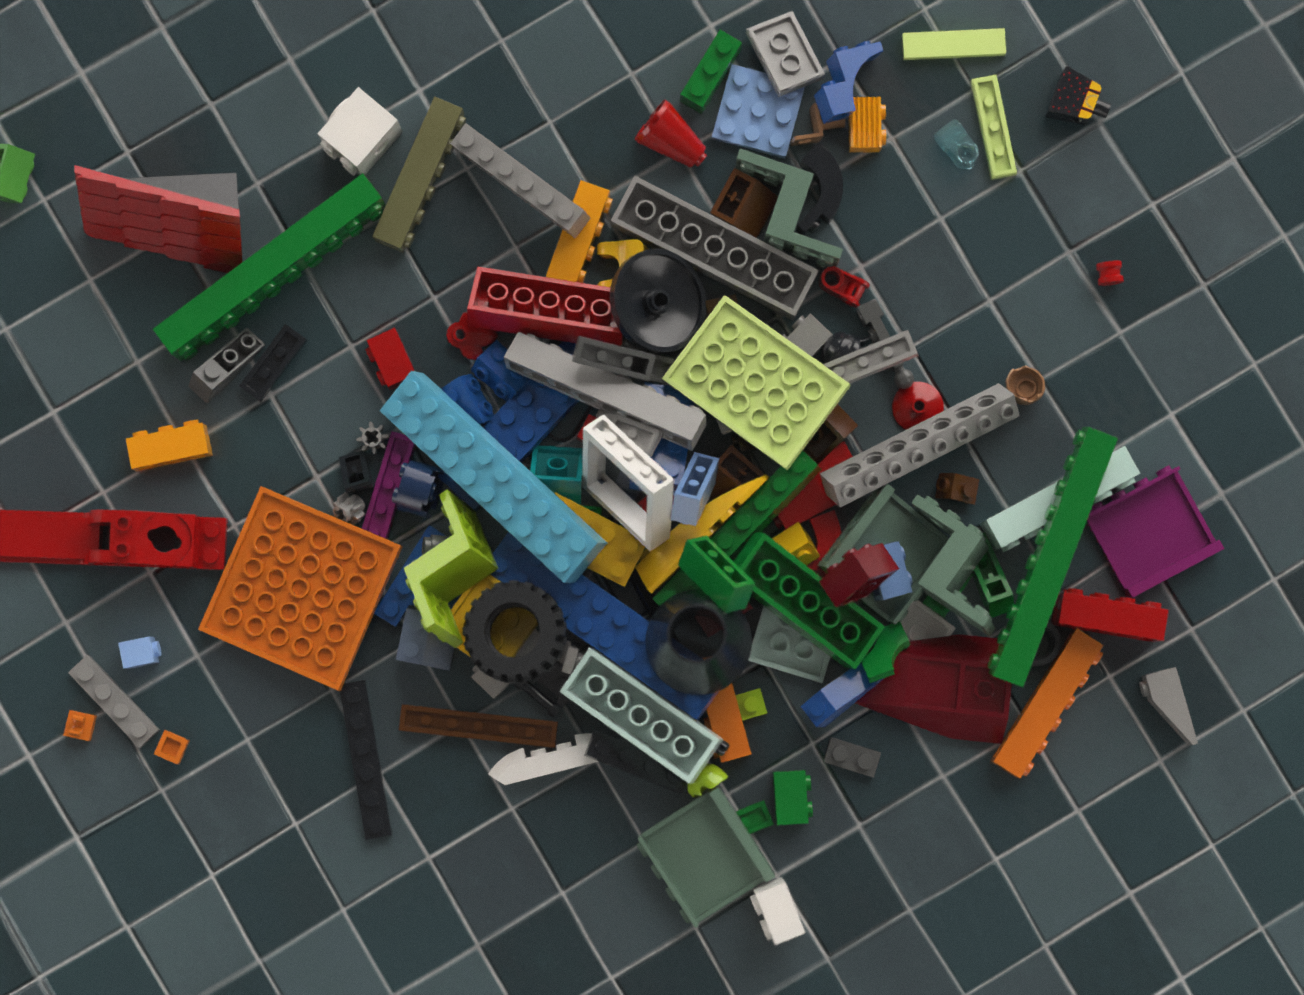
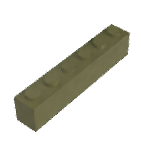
[372,96,466,253]

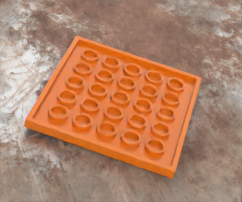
[198,486,403,691]

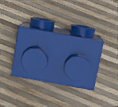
[471,340,530,402]
[441,374,494,425]

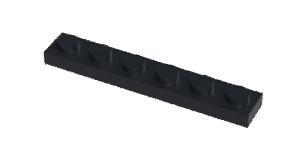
[340,680,393,840]

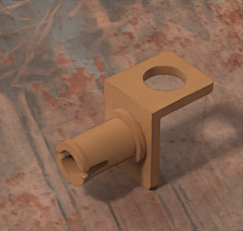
[790,103,845,146]

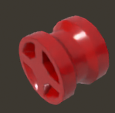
[1096,260,1124,286]

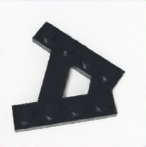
[584,730,714,794]

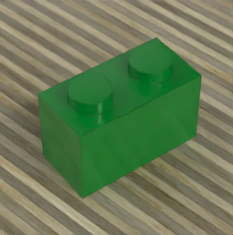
[773,770,813,825]

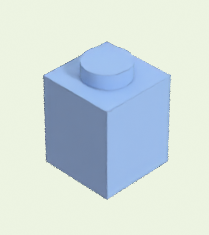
[118,636,161,669]

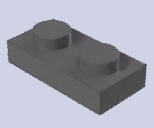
[823,737,881,778]

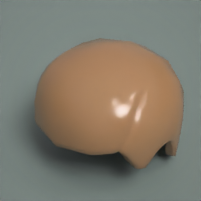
[1005,365,1045,405]

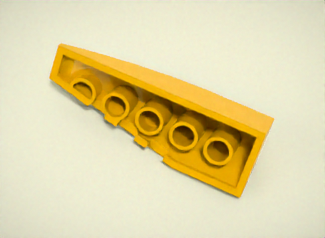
[635,474,770,594]

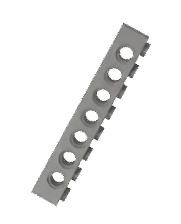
[820,383,1020,507]

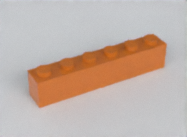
[990,628,1104,779]

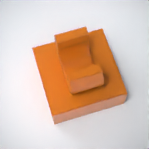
[63,710,97,741]
[154,730,190,765]

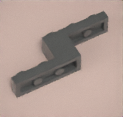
[572,336,676,385]

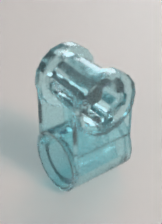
[933,119,979,170]

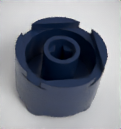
[392,460,444,519]

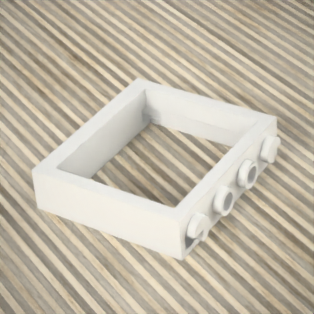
[582,415,674,551]

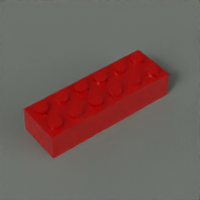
[467,266,624,347]

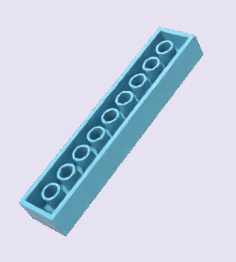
[380,371,607,583]

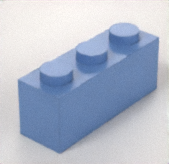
[670,452,720,526]

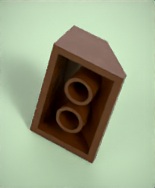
[803,404,858,465]

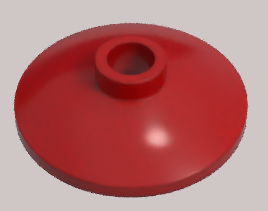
[892,382,944,430]

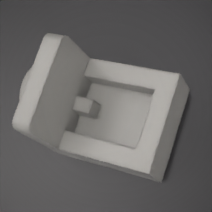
[558,640,584,674]

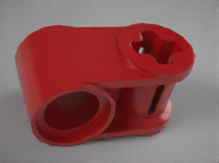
[818,266,870,308]

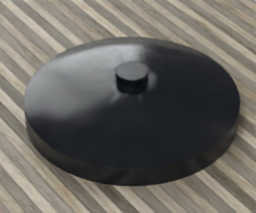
[610,249,707,354]

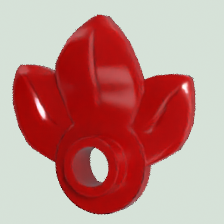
[446,311,498,360]

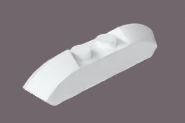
[488,733,599,785]

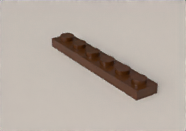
[399,704,558,748]

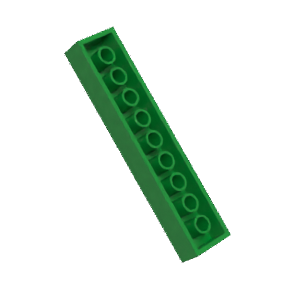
[153,173,386,361]

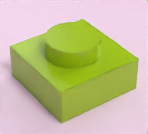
[735,688,767,721]

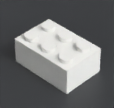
[750,877,805,945]

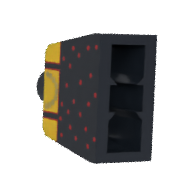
[1045,66,1111,125]

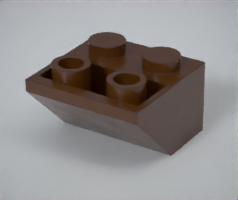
[710,168,778,238]
[709,445,765,517]

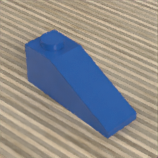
[801,662,884,728]

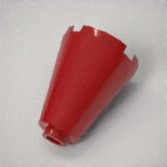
[634,99,707,168]

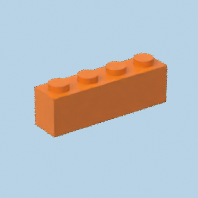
[702,656,752,763]

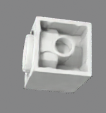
[318,87,403,176]

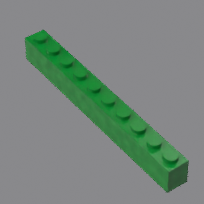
[987,427,1118,687]

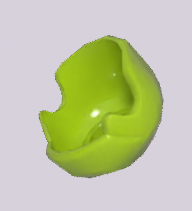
[687,763,728,798]

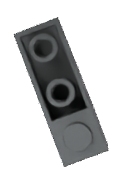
[188,327,265,403]

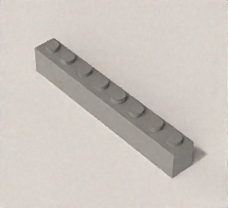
[504,332,706,451]

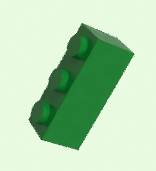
[680,30,742,114]
[678,536,755,613]

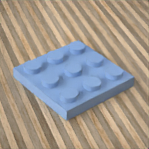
[711,64,805,159]

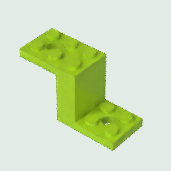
[404,489,498,648]

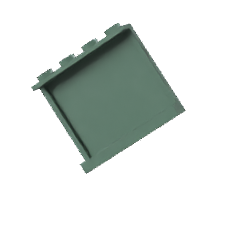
[817,483,949,624]
[636,785,775,928]

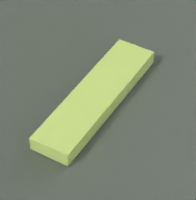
[902,28,1006,60]
[970,75,1017,180]

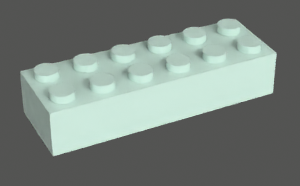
[980,446,1140,552]
[559,648,723,784]

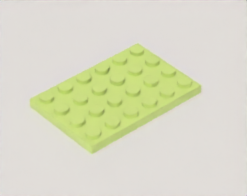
[662,295,851,470]

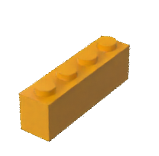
[546,180,613,283]

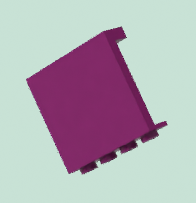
[1086,465,1224,598]

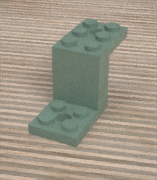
[735,149,843,269]
[912,494,996,637]

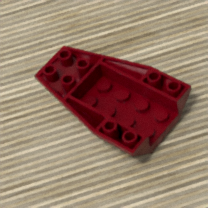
[855,634,1012,744]

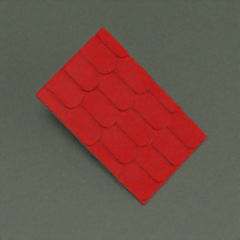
[74,165,243,273]

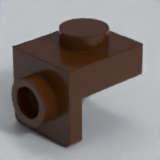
[935,473,979,505]

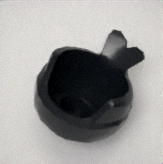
[821,331,871,364]

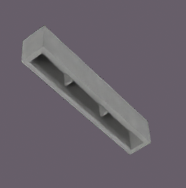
[450,123,591,238]

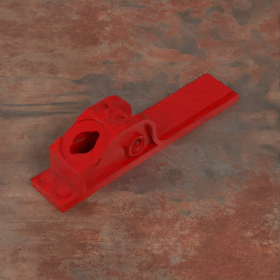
[0,510,228,570]

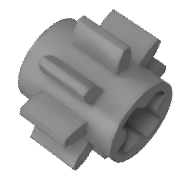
[356,422,390,455]
[333,492,365,525]

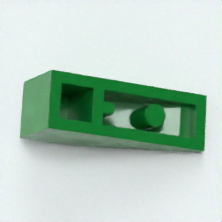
[972,532,1014,618]

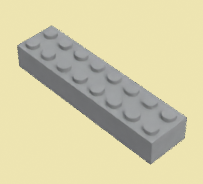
[611,175,819,321]

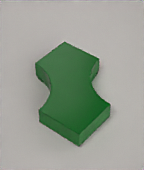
[861,621,910,683]

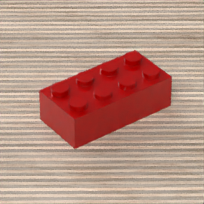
[1051,588,1169,642]

